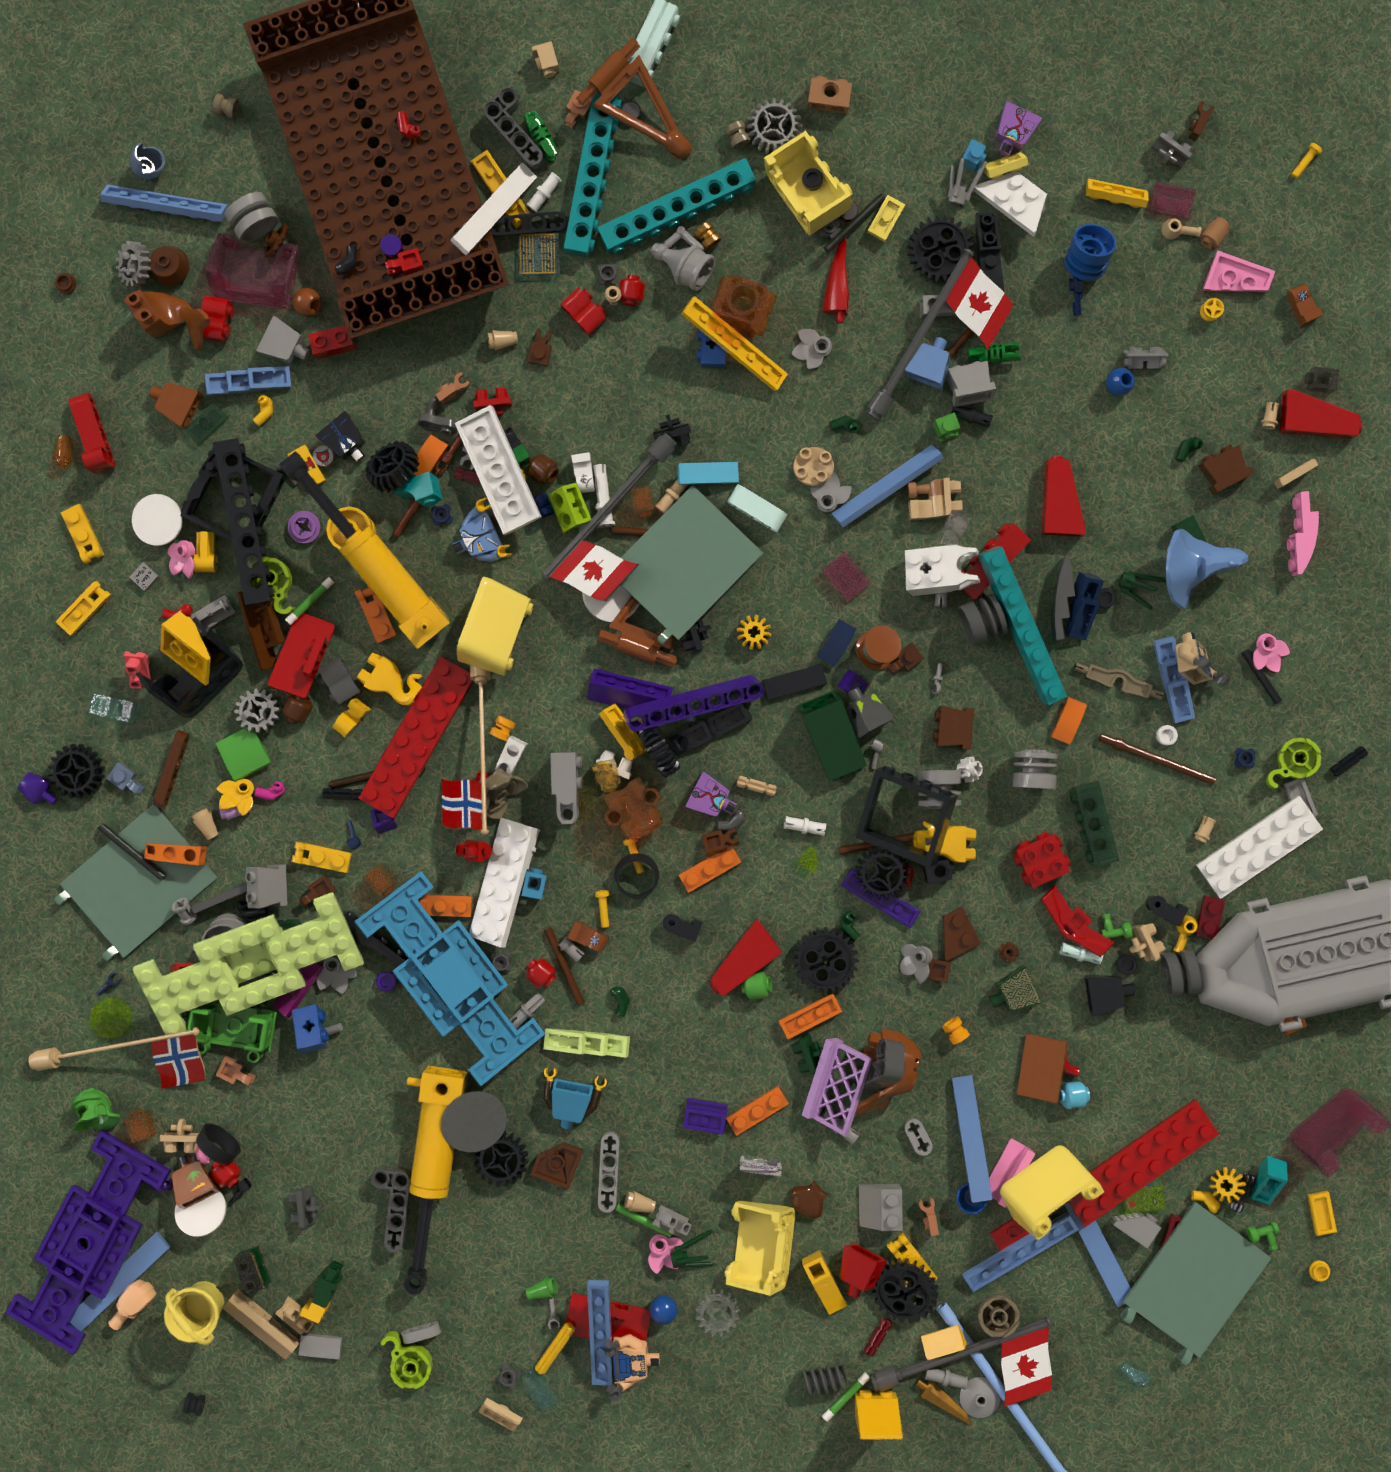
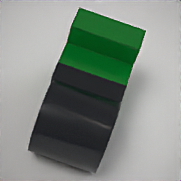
[504,427,531,467]

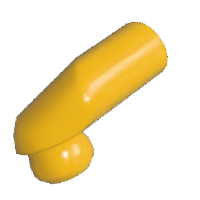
[253,395,273,427]
[1191,1190,1220,1214]

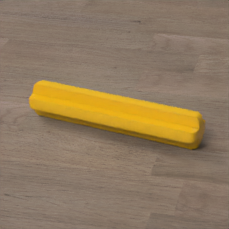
[535,1322,575,1375]

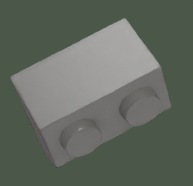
[859,1184,903,1231]

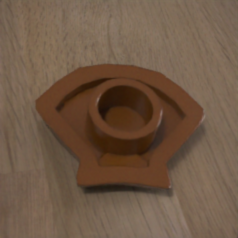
[264,223,288,258]
[791,1181,828,1218]

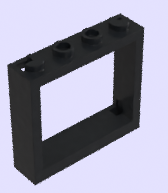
[180,446,287,548]
[856,765,958,868]

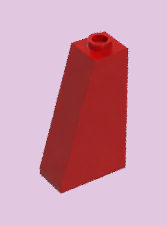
[1279,389,1362,439]
[1041,456,1086,537]
[710,918,782,997]

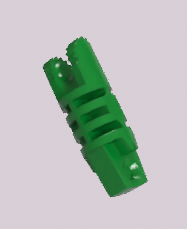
[524,110,558,163]
[967,343,1021,363]

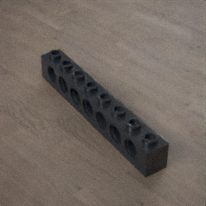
[213,438,275,607]

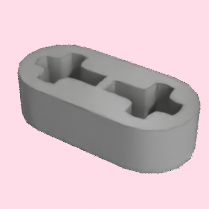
[904,1117,933,1156]
[401,1321,441,1344]

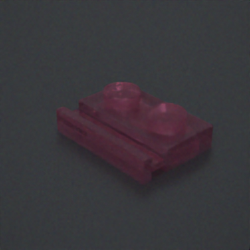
[1149,181,1196,220]
[822,552,870,602]

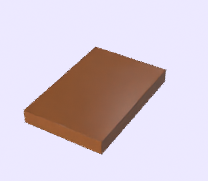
[1017,1033,1068,1103]

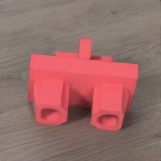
[123,651,152,689]

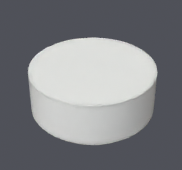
[1156,725,1178,746]

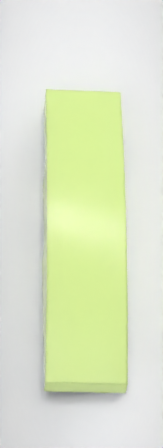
[543,1028,630,1058]

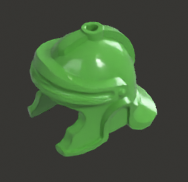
[71,1088,121,1132]

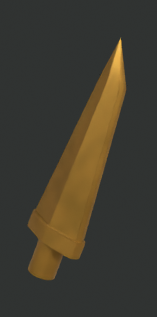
[915,1378,972,1426]

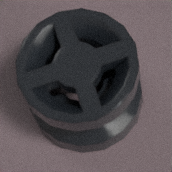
[183,1392,206,1416]

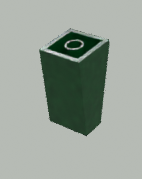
[797,690,867,781]

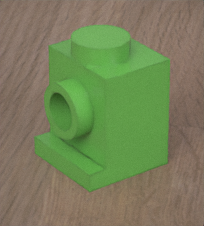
[933,412,960,442]

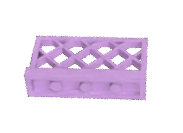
[802,1038,873,1136]

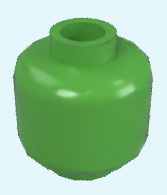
[741,972,772,1000]

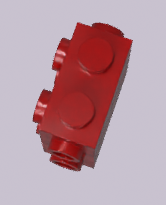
[1012,831,1071,888]

